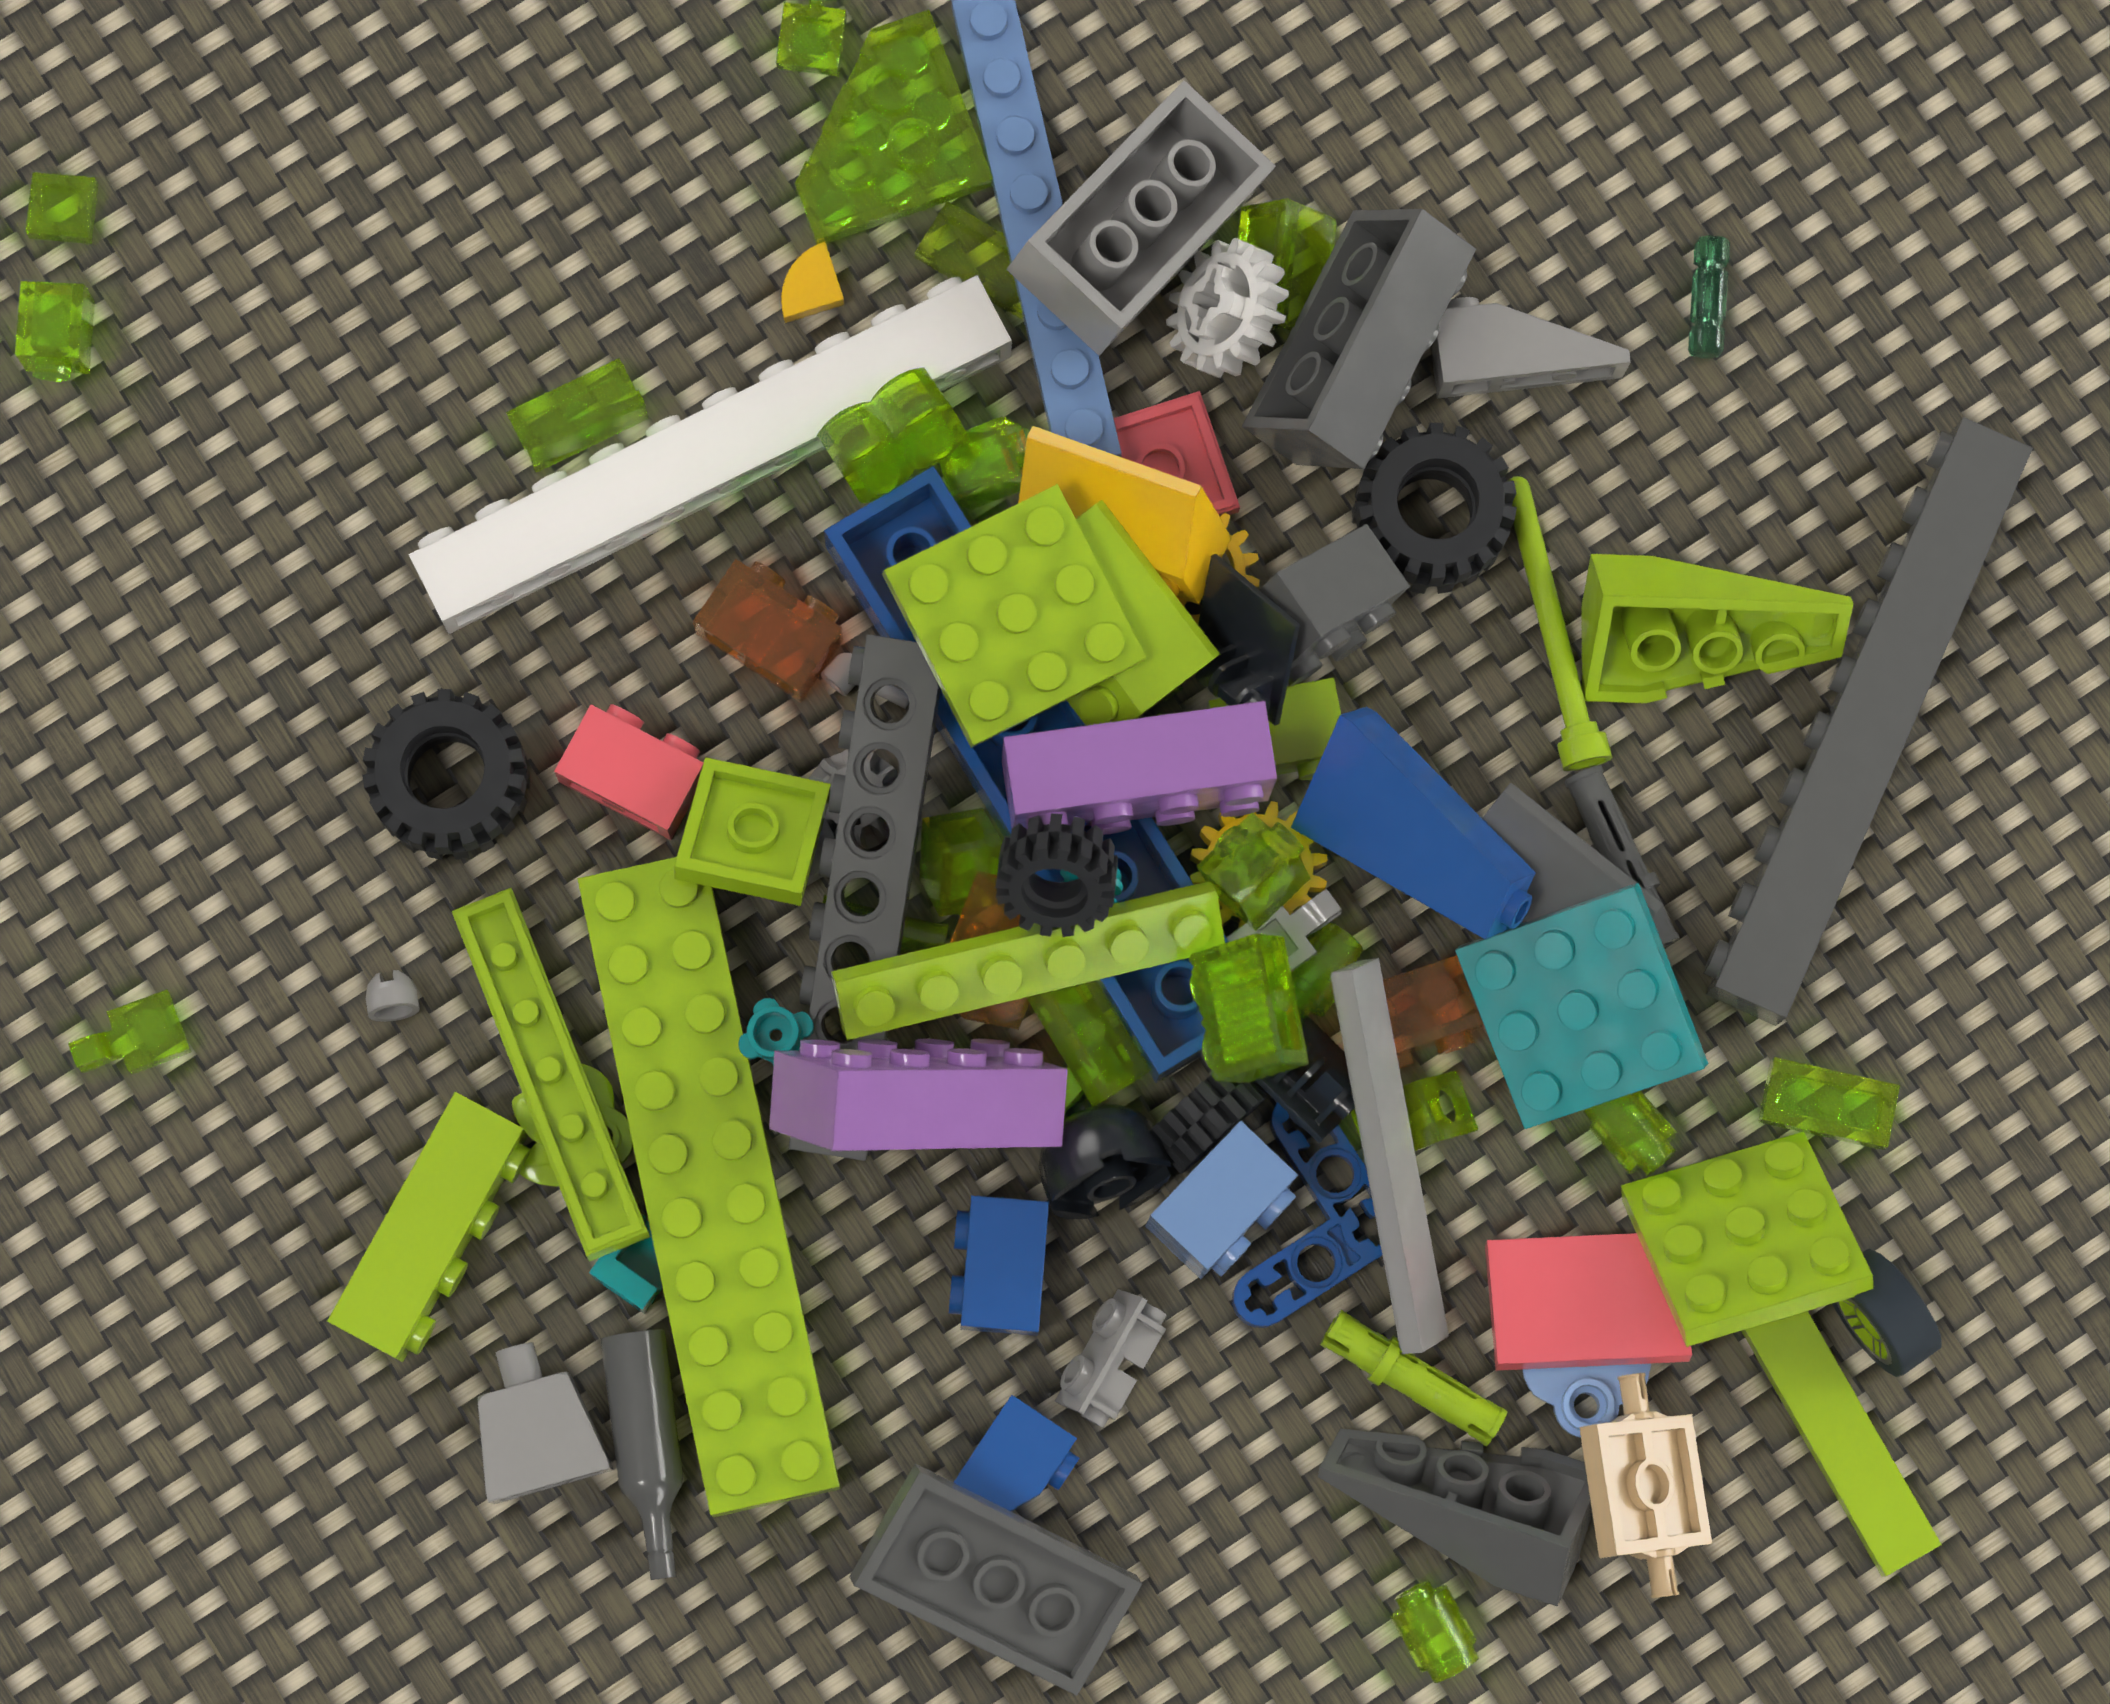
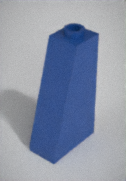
[1291,706,1536,940]

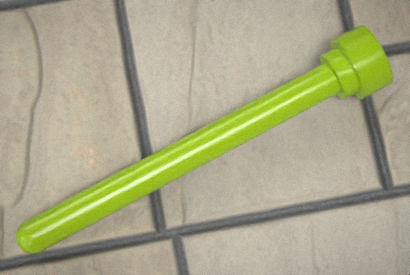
[1508,476,1612,771]

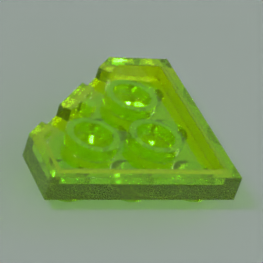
[795,9,993,245]

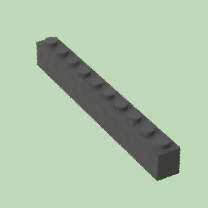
[1703,417,2033,1026]

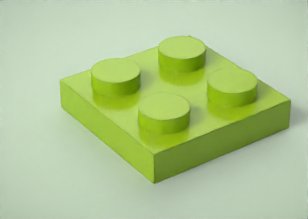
[674,757,831,906]

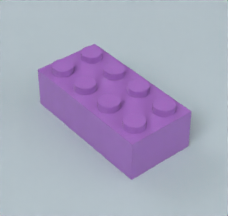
[1002,701,1277,835]
[769,1039,1068,1151]

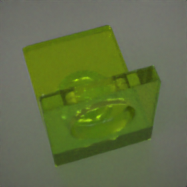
[1351,1071,1478,1152]

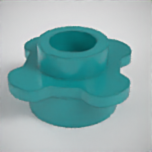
[738,998,814,1066]

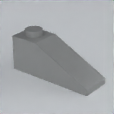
[1430,297,1631,399]

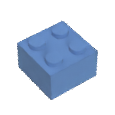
[1145,1121,1298,1279]

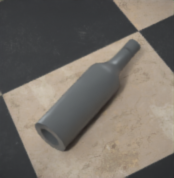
[600,1329,683,1580]

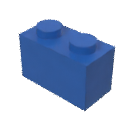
[949,1195,1049,1336]

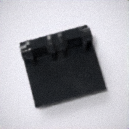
[1196,554,1300,726]
[1226,996,1355,1143]

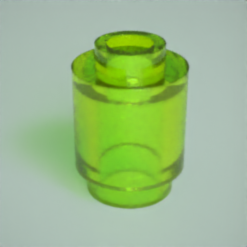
[1275,922,1363,1019]
[1583,1090,1678,1176]
[1390,1580,1479,1683]

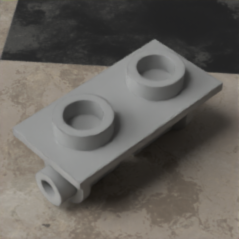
[1055,1289,1167,1428]

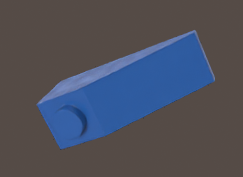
[953,1395,1080,1512]

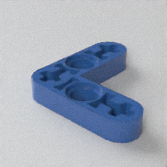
[1232,1102,1383,1328]

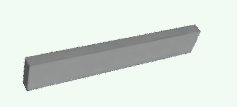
[1330,958,1449,1354]

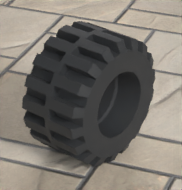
[1352,423,1517,594]
[362,689,530,860]

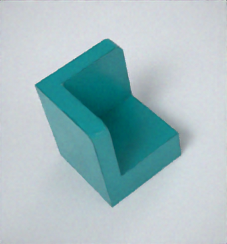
[589,1214,663,1314]

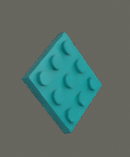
[1455,882,1709,1129]

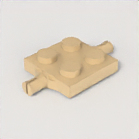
[1579,1373,1712,1598]

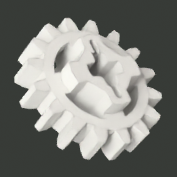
[1166,238,1289,378]

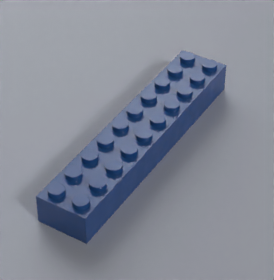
[824,466,1270,1083]

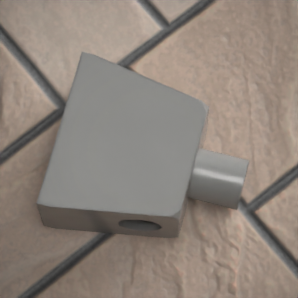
[478,1342,614,1504]

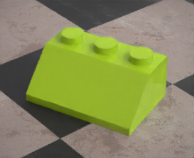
[1067,500,1220,726]

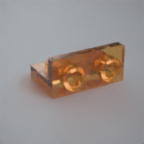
[1334,955,1484,1069]

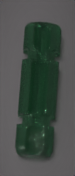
[1688,235,1730,358]

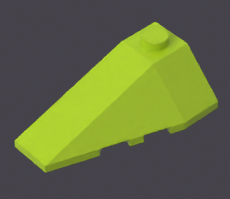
[1581,554,1853,703]

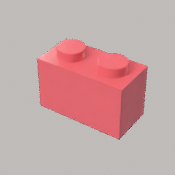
[554,704,703,840]

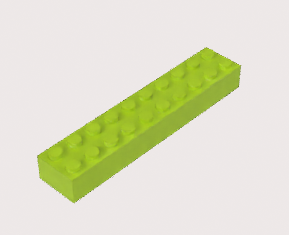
[577,857,841,1517]

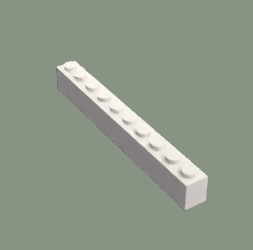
[408,275,1012,634]

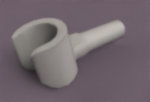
[821,653,909,709]

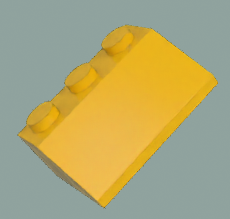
[1018,426,1231,604]

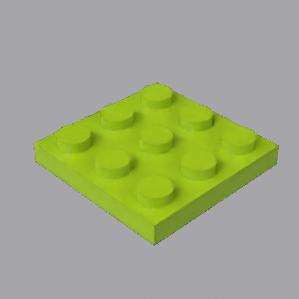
[882,484,1147,748]
[1621,1131,1873,1347]

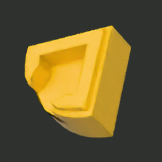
[781,241,844,323]

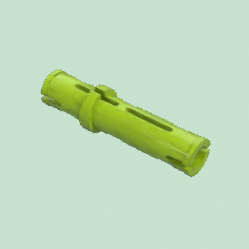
[1320,1309,1508,1447]

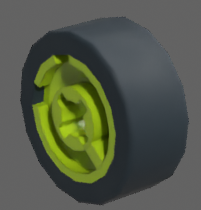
[1832,1249,1942,1377]

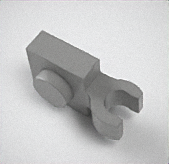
[1227,889,1342,992]

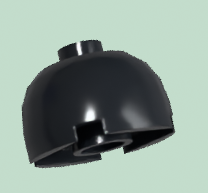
[1039,1100,1172,1219]

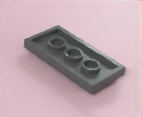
[849,1463,1142,1696]

